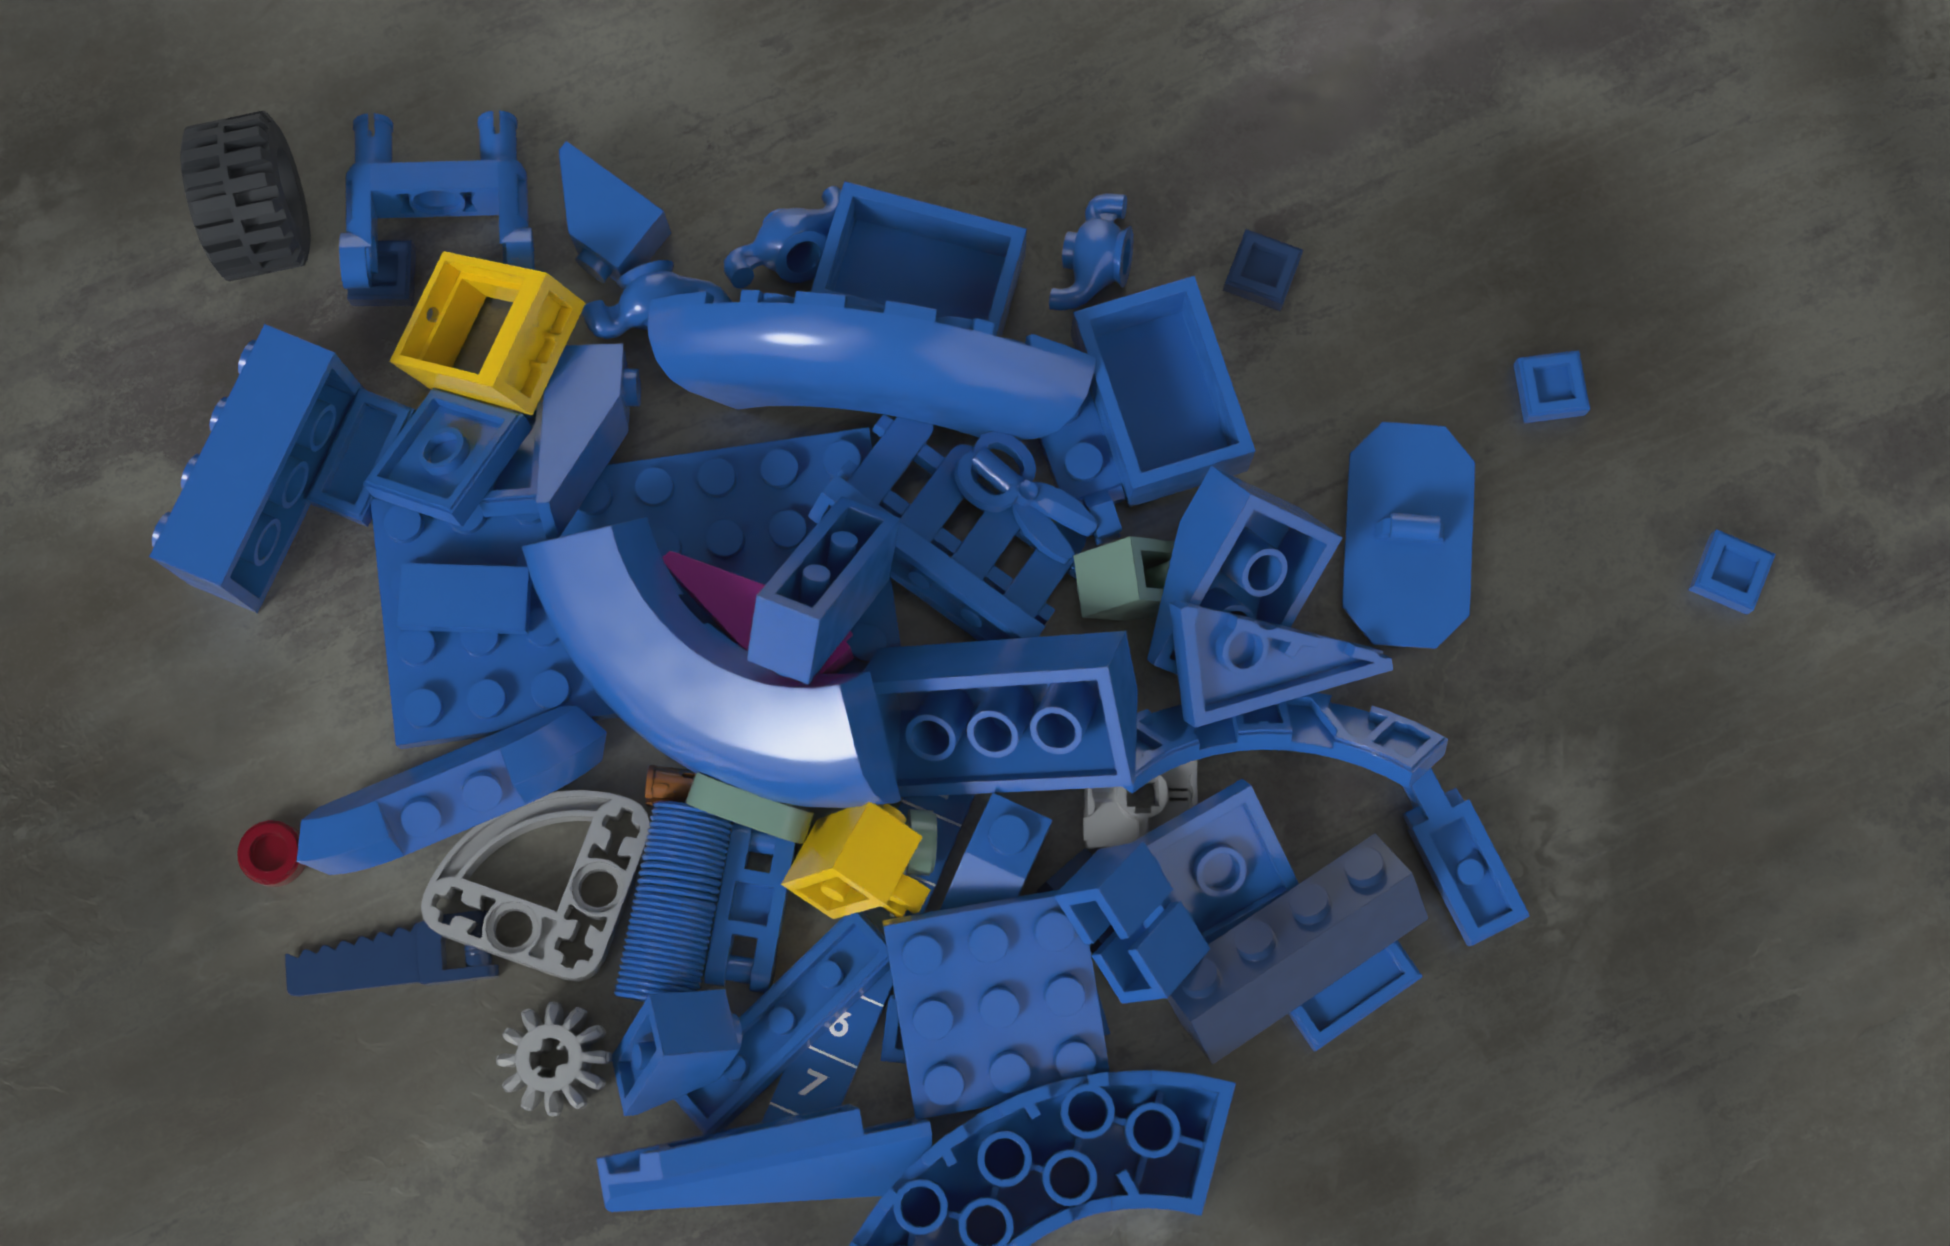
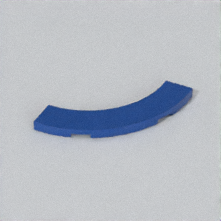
[1123,693,1448,794]

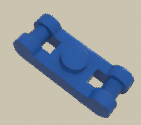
[705,822,799,993]

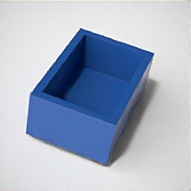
[811,181,1027,337]
[1071,276,1256,508]

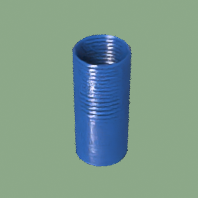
[614,801,734,1002]

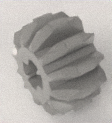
[496,1002,612,1116]

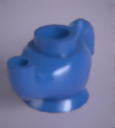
[724,186,841,288]
[1049,193,1134,311]
[582,260,732,339]

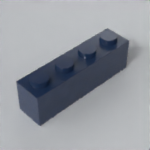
[1168,833,1429,1065]

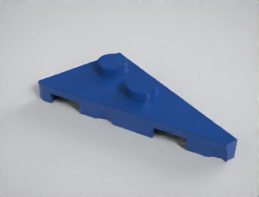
[1169,600,1393,728]

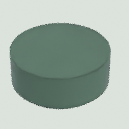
[905,809,937,876]

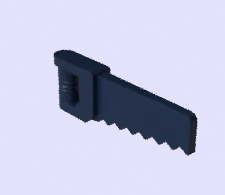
[285,910,500,997]

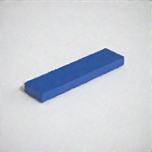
[674,911,890,1135]

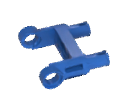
[339,111,535,289]

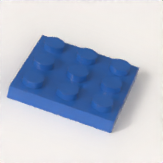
[882,889,1110,1120]

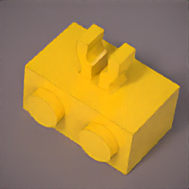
[781,802,931,919]

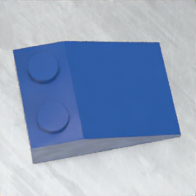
[1147,466,1343,675]

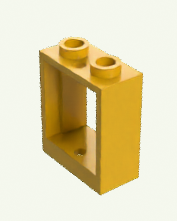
[389,251,586,415]

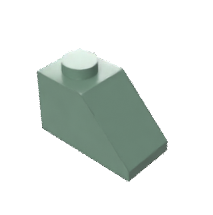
[1073,536,1175,621]

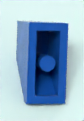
[559,141,671,283]
[612,989,742,1116]

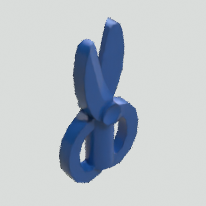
[954,431,1098,564]

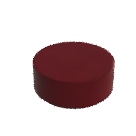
[237,820,306,887]

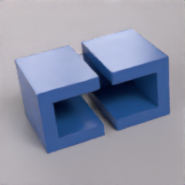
[1054,841,1210,1004]

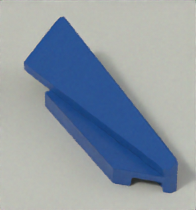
[596,1104,932,1212]

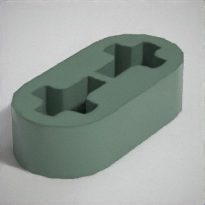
[686,772,814,844]

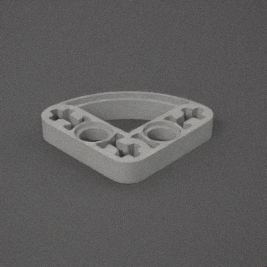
[421,790,651,982]

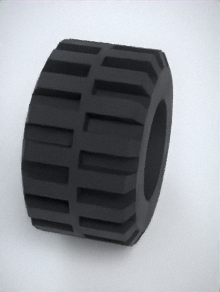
[180,110,311,282]

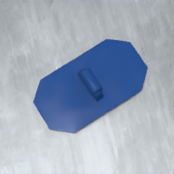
[1342,422,1475,649]

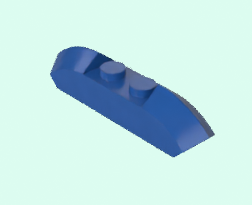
[297,705,607,875]

